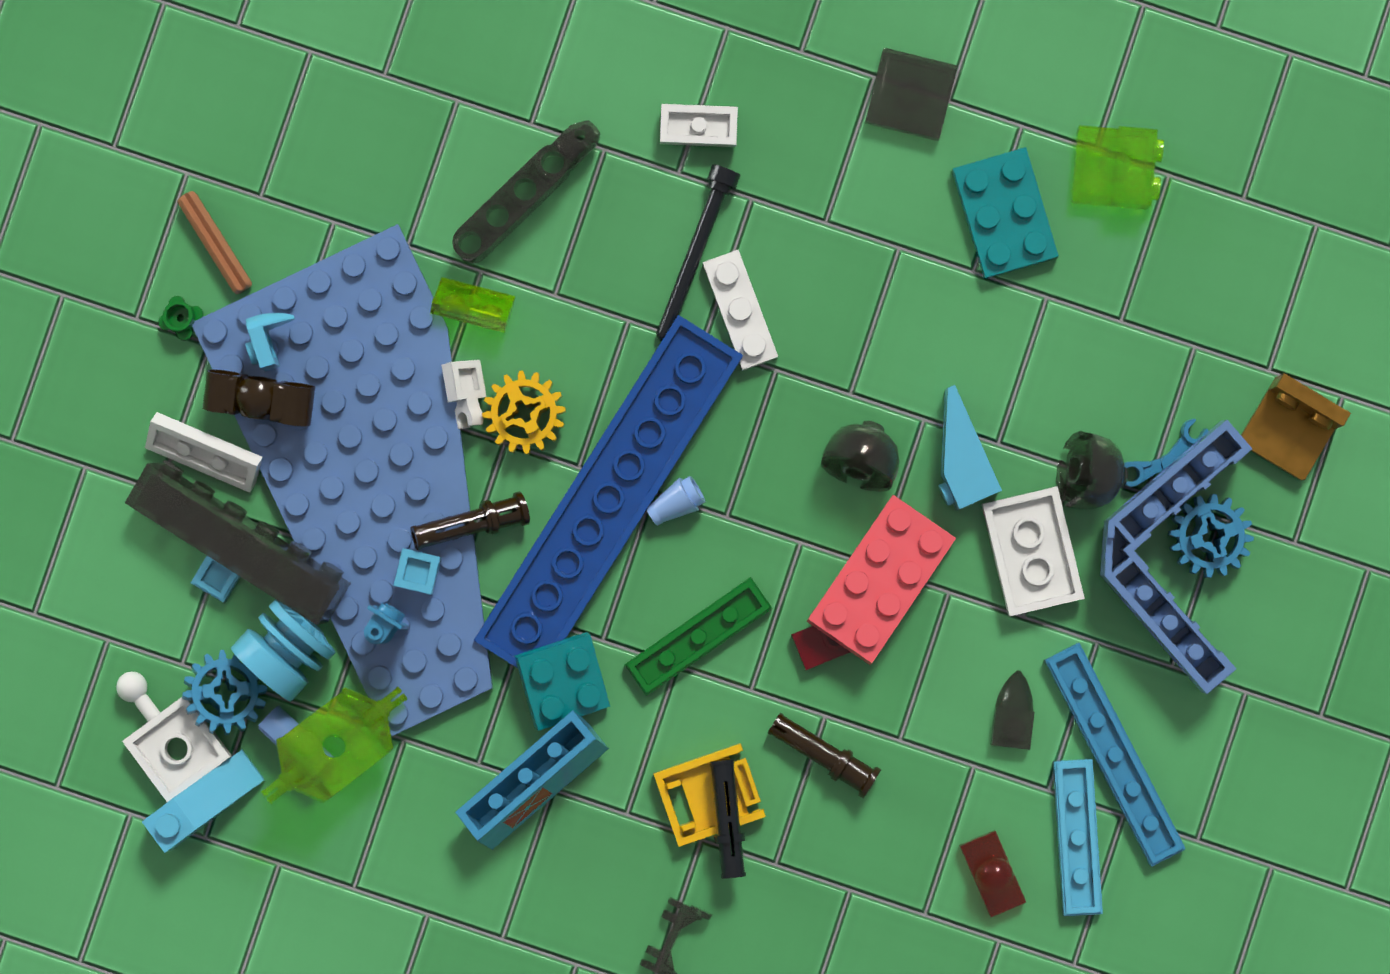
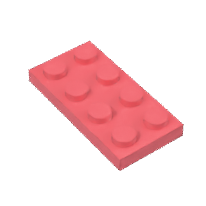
[806,495,956,665]

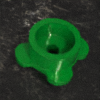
[158,296,204,341]

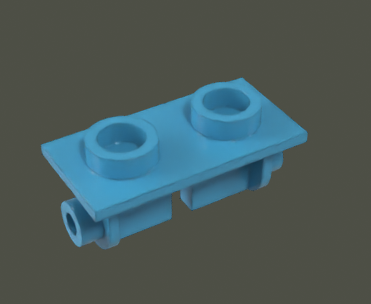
[364,603,410,644]

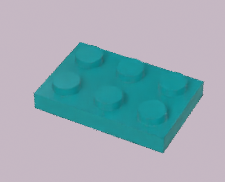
[952,147,1059,279]

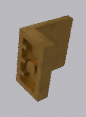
[1241,373,1351,480]

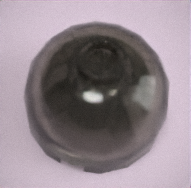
[821,421,900,492]
[1056,431,1128,509]

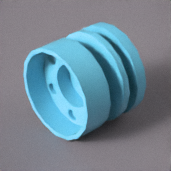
[231,599,336,702]

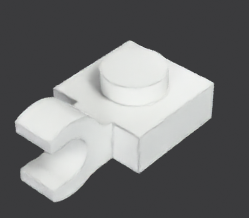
[441,360,487,429]

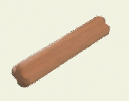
[177,191,252,294]

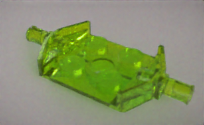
[260,687,408,805]

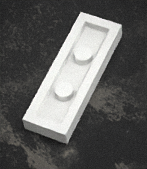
[703,249,778,371]
[145,412,263,493]

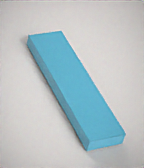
[1053,759,1103,916]

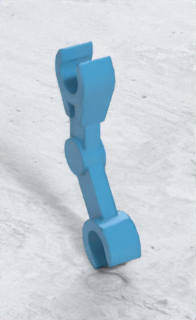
[1118,419,1208,487]

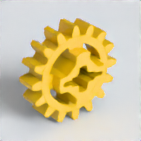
[482,370,566,455]

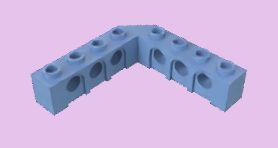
[1100,420,1252,694]

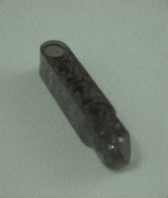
[452,120,600,264]

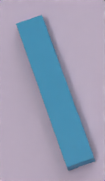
[1044,643,1186,867]

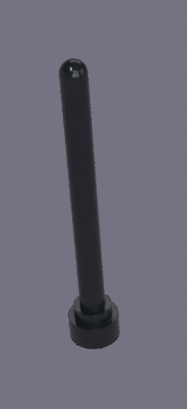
[656,164,741,341]

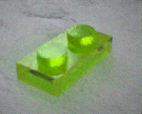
[430,277,515,333]

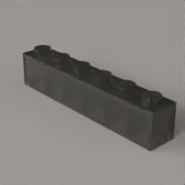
[125,460,351,625]

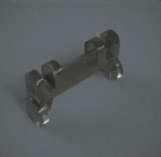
[640,897,712,974]

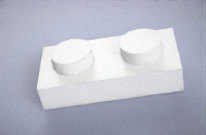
[660,104,738,147]

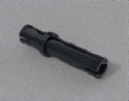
[710,759,746,879]

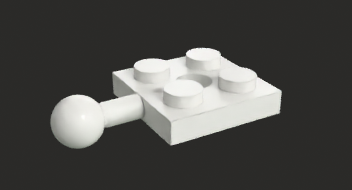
[116,671,232,802]

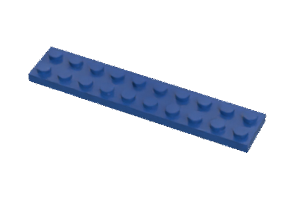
[473,315,743,668]

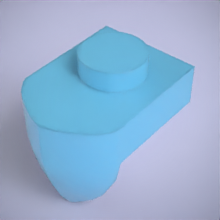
[246,313,295,372]

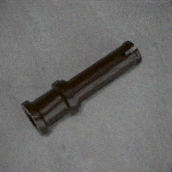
[410,491,530,550]
[768,712,881,799]

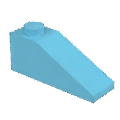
[938,385,1002,511]
[142,749,265,853]

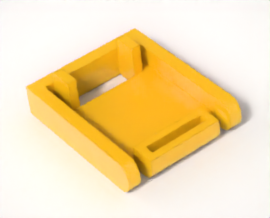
[653,743,766,847]

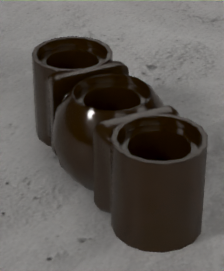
[202,369,316,427]

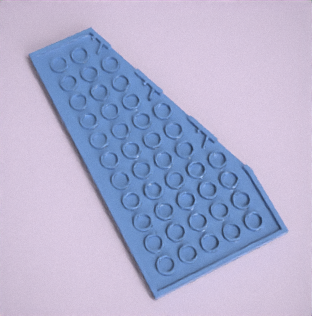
[192,224,493,738]

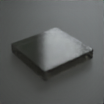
[865,48,958,141]

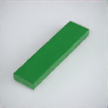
[624,577,773,696]

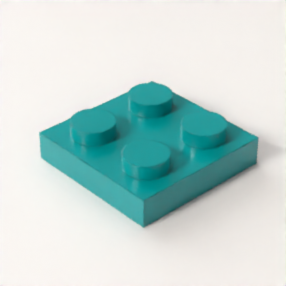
[514,632,610,731]

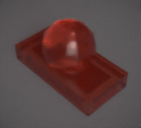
[959,830,1026,917]

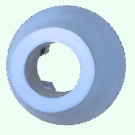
[647,476,706,526]

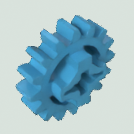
[1168,494,1254,578]
[182,650,267,736]

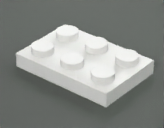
[981,486,1085,616]

